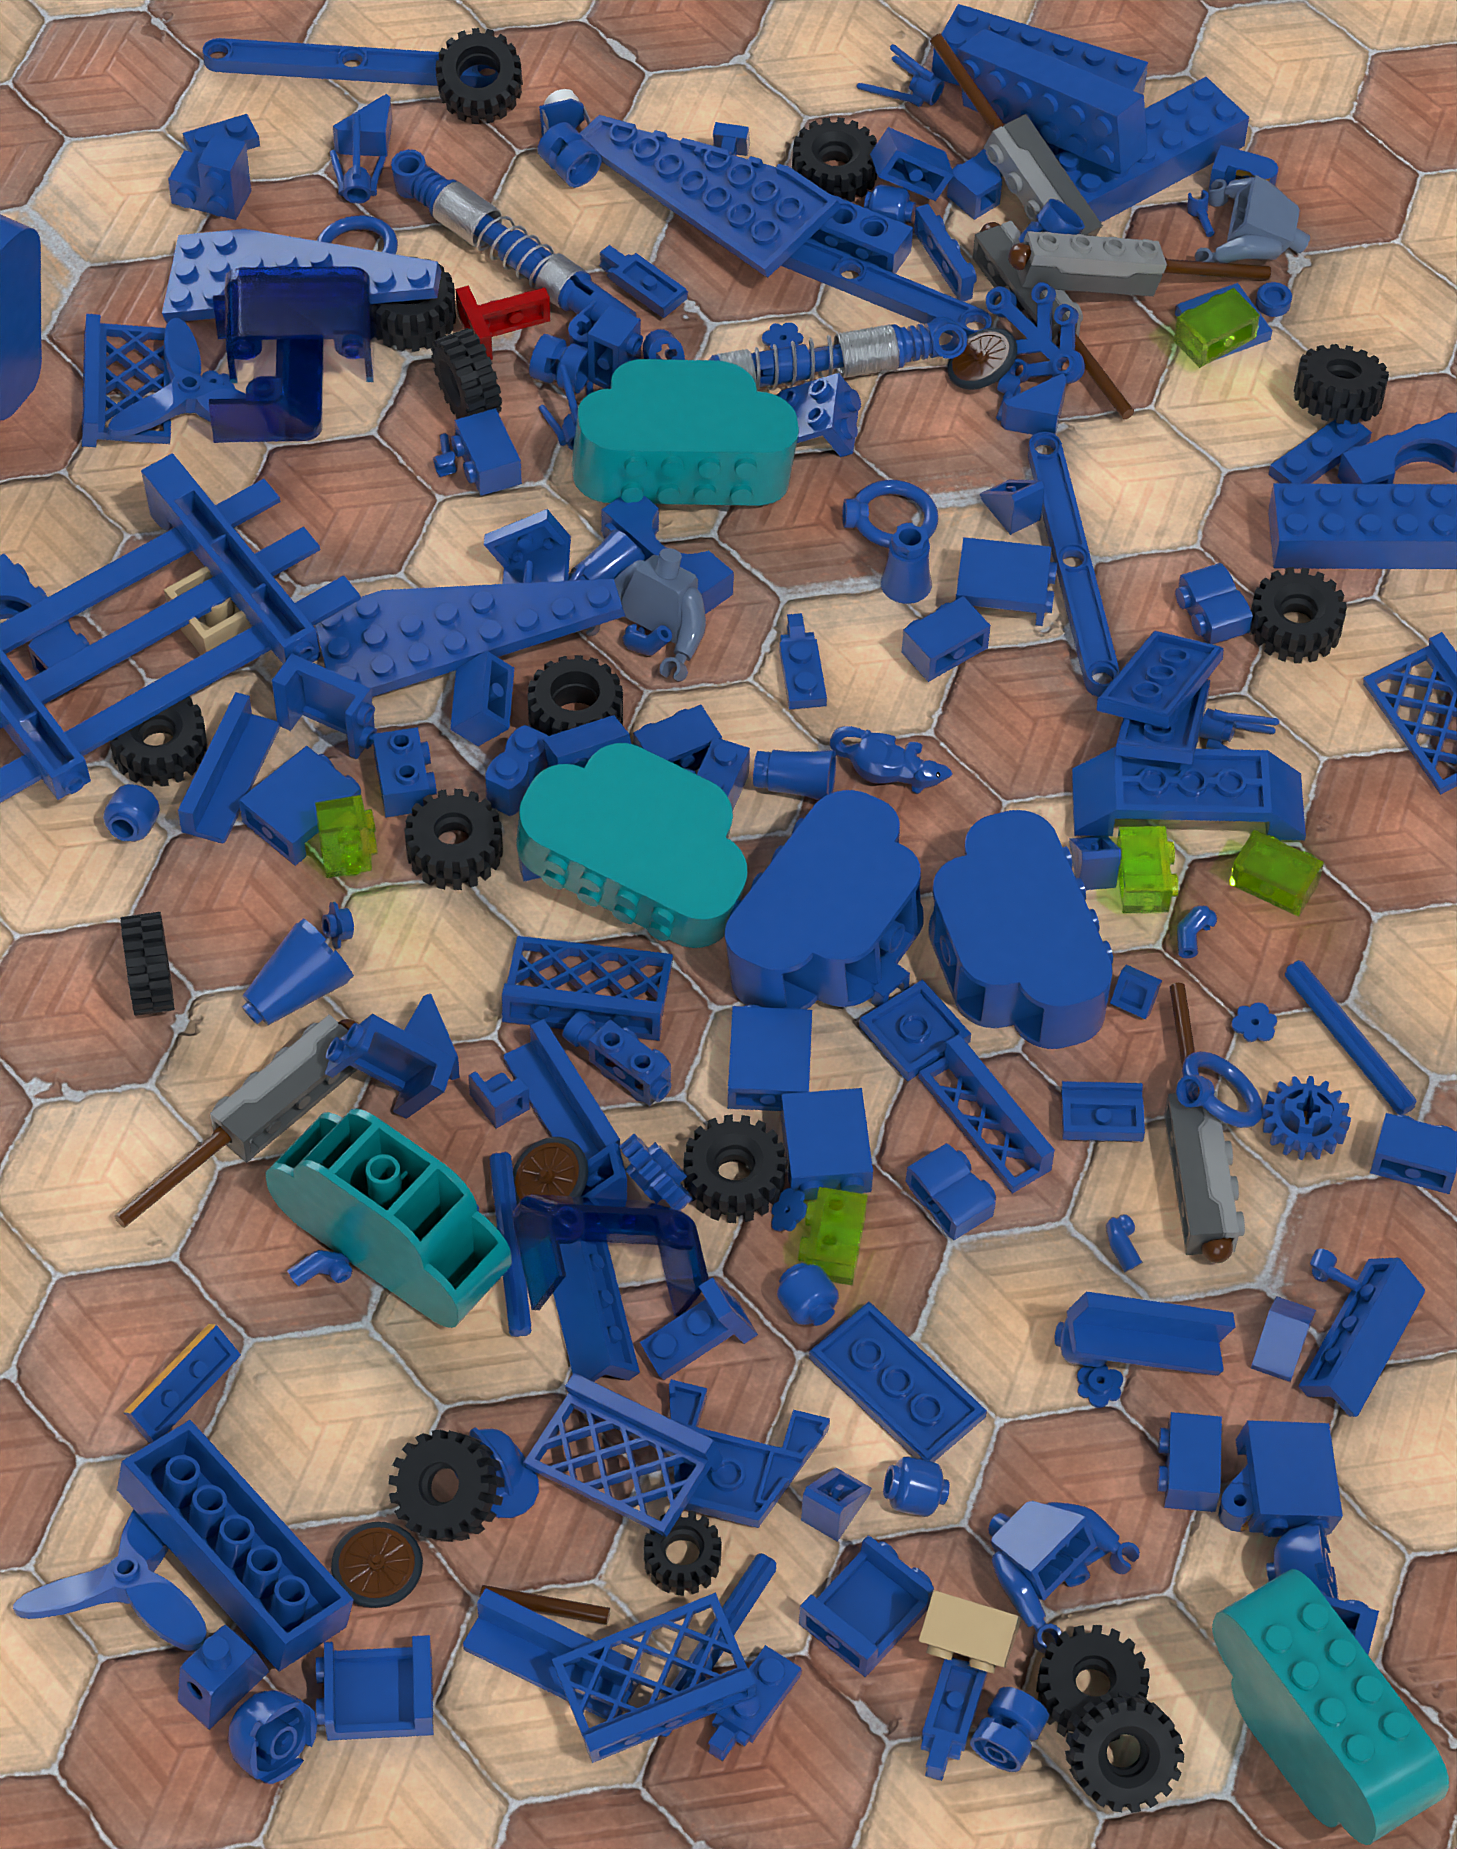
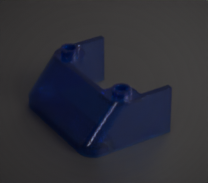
[224,266,375,383]
[209,294,324,443]
[512,1194,709,1316]

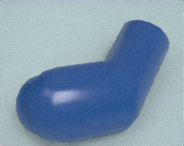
[622,624,672,656]
[1177,905,1217,958]

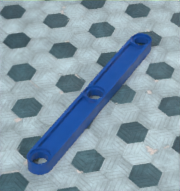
[202,38,499,88]
[781,239,992,337]
[1028,431,1120,697]

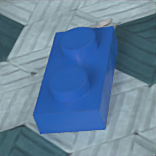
[183,114,260,155]

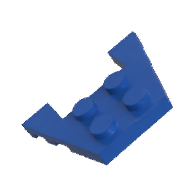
[669,1379,830,1528]

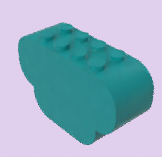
[572,359,799,506]
[516,743,747,948]
[266,1108,512,1328]
[1212,1569,1449,1845]

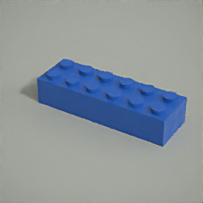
[932,4,1148,95]
[957,28,1148,174]
[1055,77,1249,223]
[1268,483,1457,569]
[117,1420,354,1672]

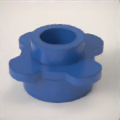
[322,902,354,949]

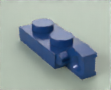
[599,245,688,318]
[779,613,827,710]
[708,1645,802,1761]
[921,1657,988,1781]

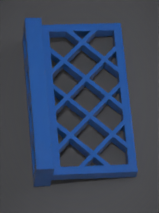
[82,314,171,447]
[1363,632,1457,795]
[502,936,673,1041]
[523,1373,724,1537]
[552,1592,757,1763]

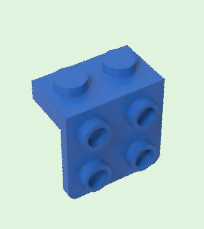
[777,373,861,457]
[484,509,571,584]

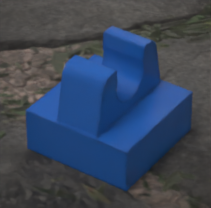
[713,122,750,156]
[1110,964,1162,1019]

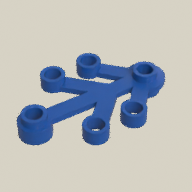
[986,282,1085,384]

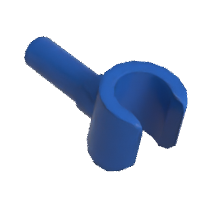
[1187,190,1215,237]
[996,372,1021,421]
[433,433,457,477]
[1310,1248,1362,1292]
[1065,1547,1110,1587]

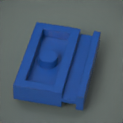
[1061,1081,1145,1142]

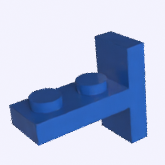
[640,1277,758,1380]

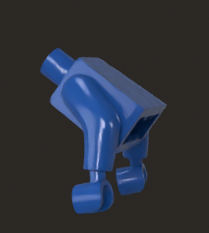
[988,1501,1140,1653]

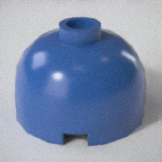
[1266,1523,1339,1599]
[227,1690,317,1784]

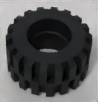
[435,28,523,124]
[367,256,456,352]
[528,655,623,736]

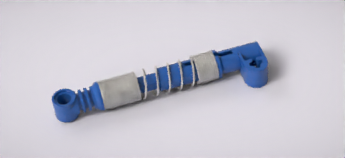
[391,149,637,348]
[643,317,967,391]

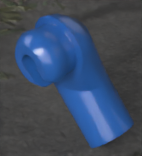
[1106,1214,1143,1273]
[287,1250,352,1287]

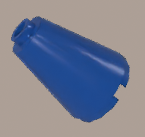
[242,918,354,1025]

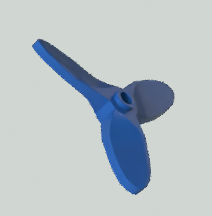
[108,317,280,437]
[13,1509,208,1651]

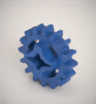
[1262,1076,1351,1160]
[619,1134,693,1212]

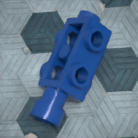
[562,1012,672,1106]

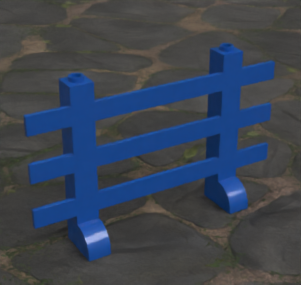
[0,453,361,803]

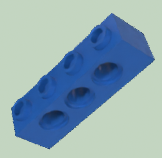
[809,194,913,274]

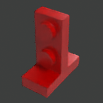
[455,285,550,360]

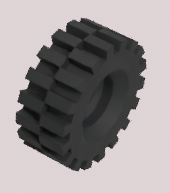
[792,117,877,202]
[431,328,502,419]
[1293,344,1389,424]
[1250,567,1347,663]
[110,695,207,787]
[404,789,503,890]
[120,912,175,1016]
[683,1114,786,1223]
[389,1430,505,1542]
[1036,1625,1150,1742]
[1065,1692,1184,1813]

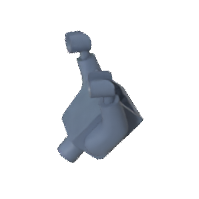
[1195,175,1310,276]
[586,548,706,682]

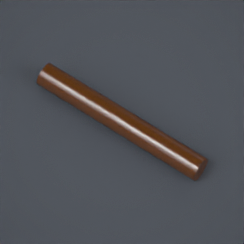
[479,1585,610,1625]

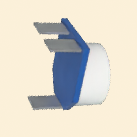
[539,89,590,137]

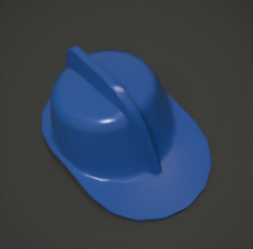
[454,1427,539,1518]

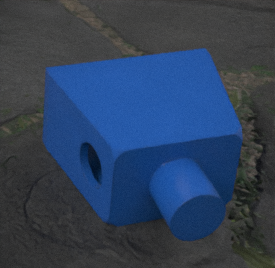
[178,1625,269,1730]

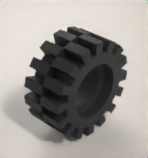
[644,1510,722,1596]

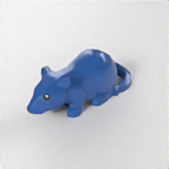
[830,726,953,794]

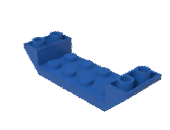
[1072,747,1306,841]

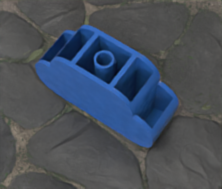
[0,214,42,420]
[725,790,924,1009]
[928,810,1113,1049]

